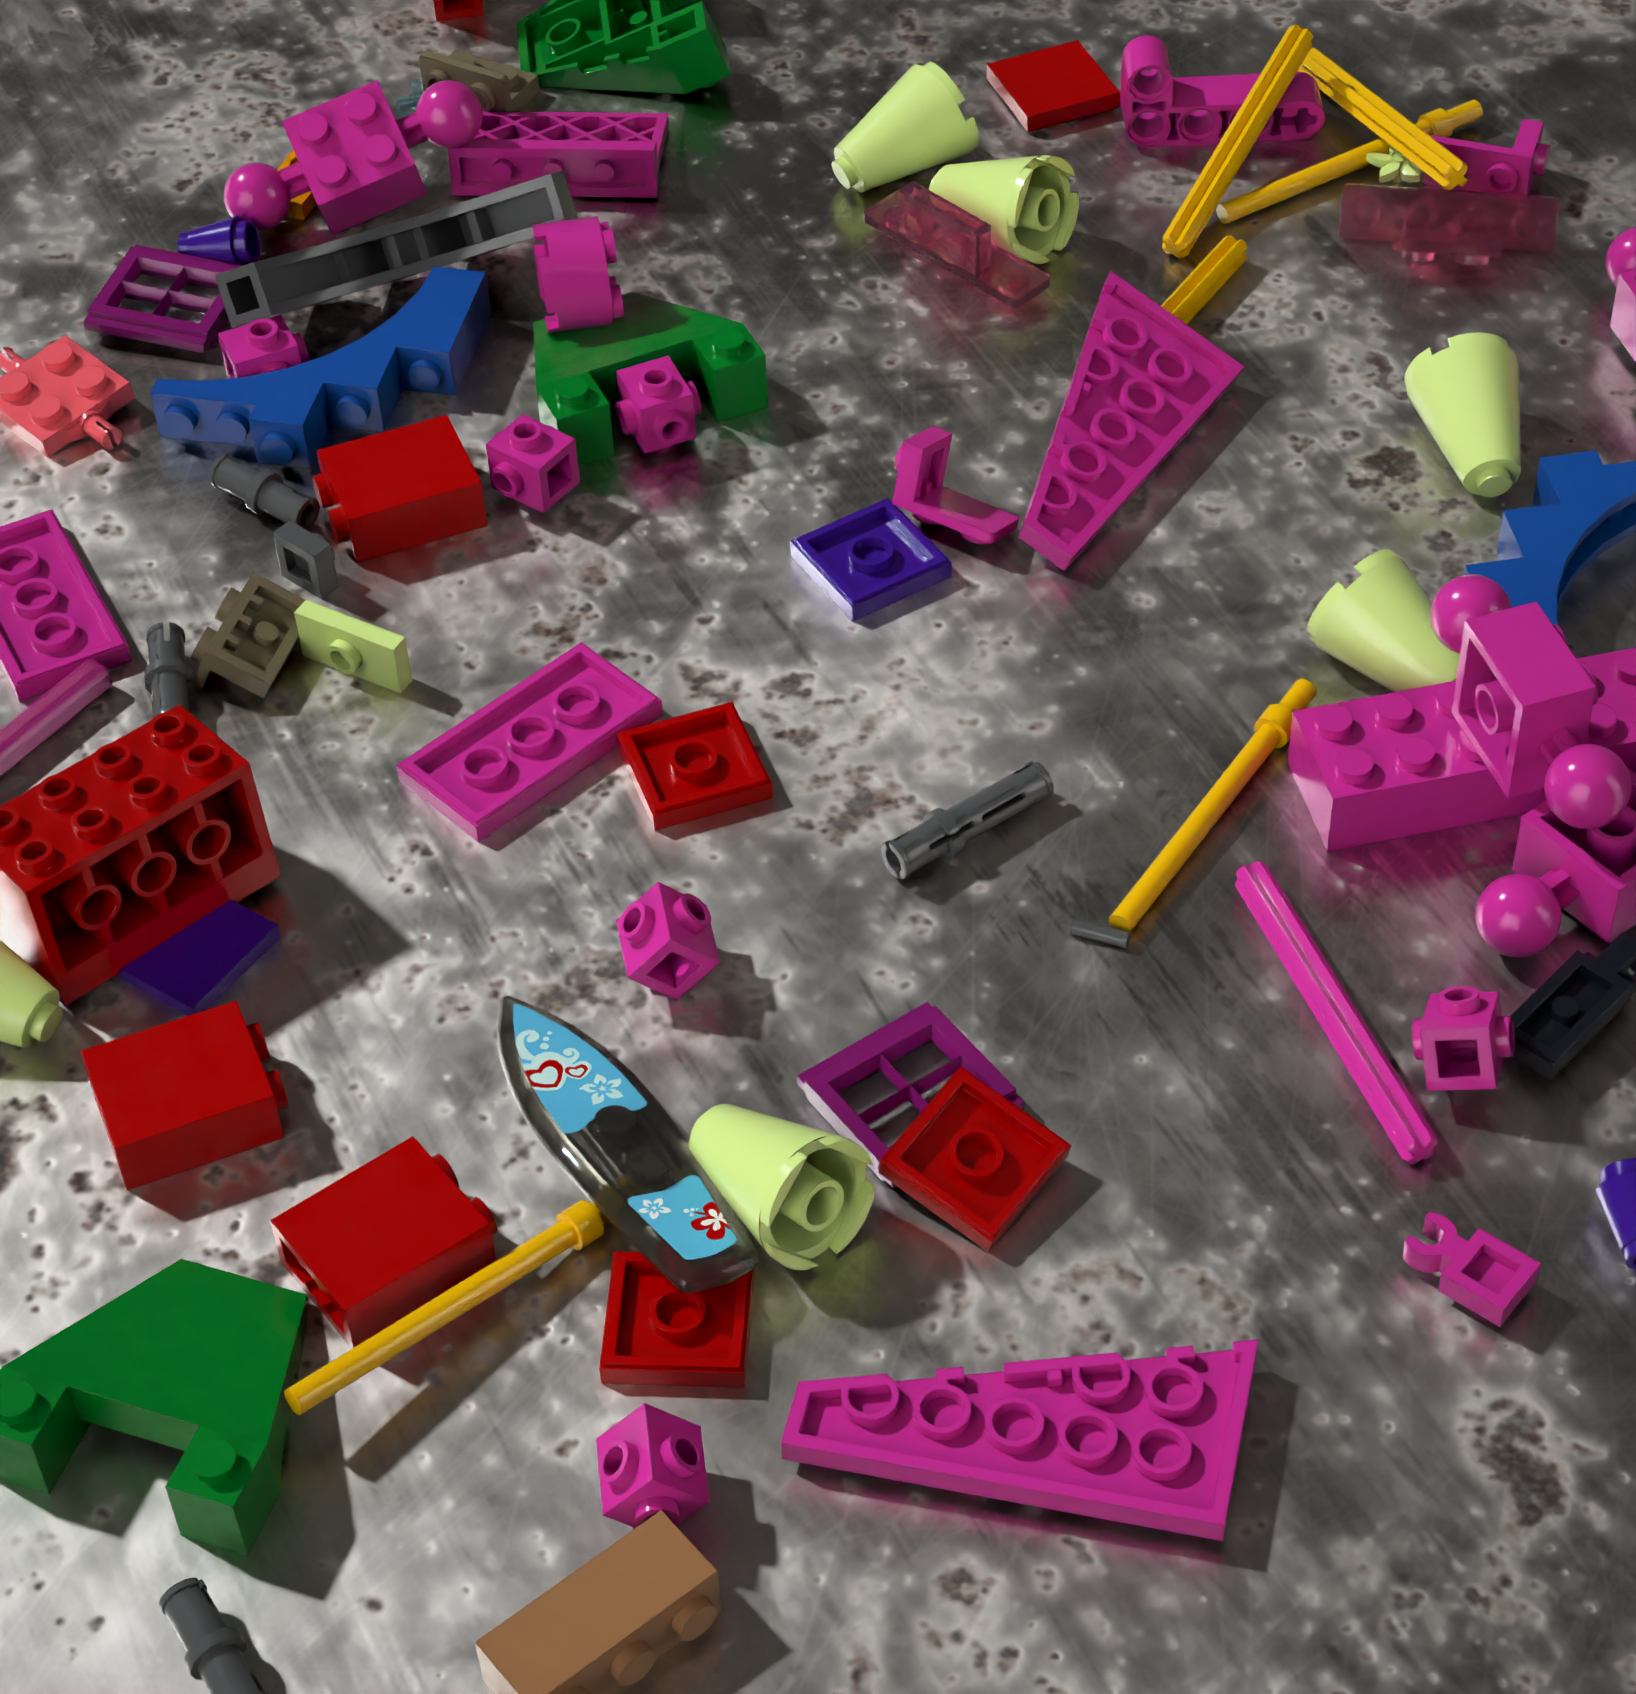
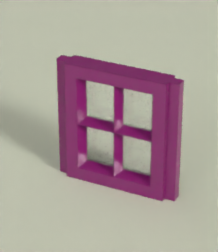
[83,245,244,353]
[797,1002,1025,1188]

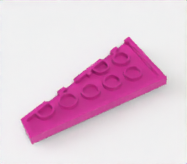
[1018,271,1245,571]
[781,1339,1259,1541]

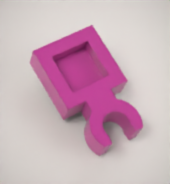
[1402,1212,1541,1327]

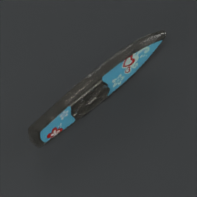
[497,995,760,1294]

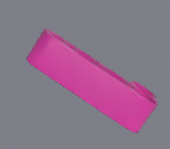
[1120,35,1325,147]

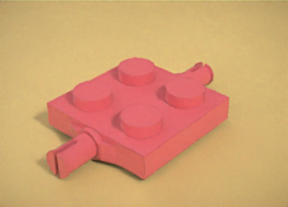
[0,335,135,458]

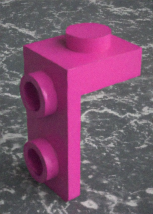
[1423,119,1550,201]
[892,426,1019,544]

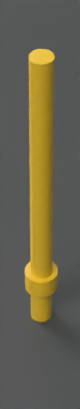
[1216,99,1483,225]
[1108,679,1317,932]
[284,1180,642,1415]

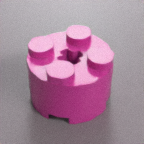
[532,216,624,333]

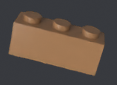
[475,1510,722,1694]

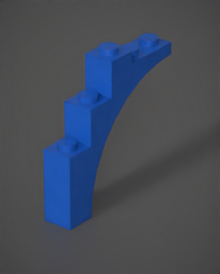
[150,266,492,469]
[1464,450,1636,625]

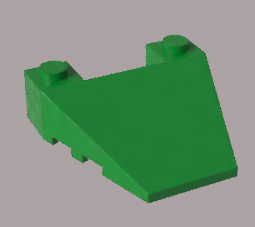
[516,0,731,94]
[533,292,768,467]
[0,1259,309,1556]

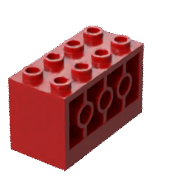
[0,704,281,1006]

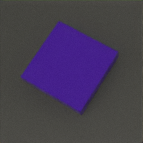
[790,498,952,622]
[116,900,281,1016]

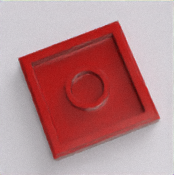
[987,40,1120,132]
[616,702,773,831]
[877,1066,1072,1253]
[599,1251,755,1388]

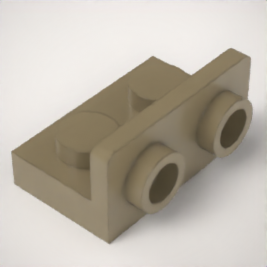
[419,50,540,112]
[191,572,305,699]

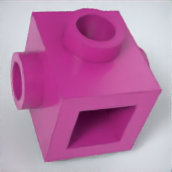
[218,315,310,378]
[616,355,701,453]
[486,414,580,513]
[616,882,720,1000]
[1412,986,1515,1091]
[596,1403,709,1528]

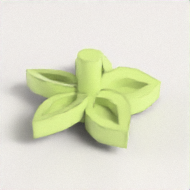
[1367,146,1421,183]

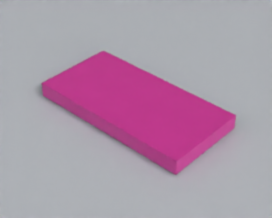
[0,510,132,702]
[396,642,663,842]

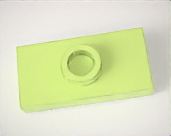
[294,600,412,694]

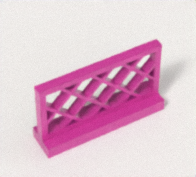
[448,111,669,198]

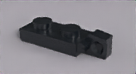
[1511,931,1636,1080]

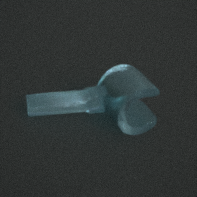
[395,79,423,119]

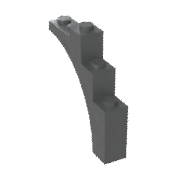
[214,171,578,328]

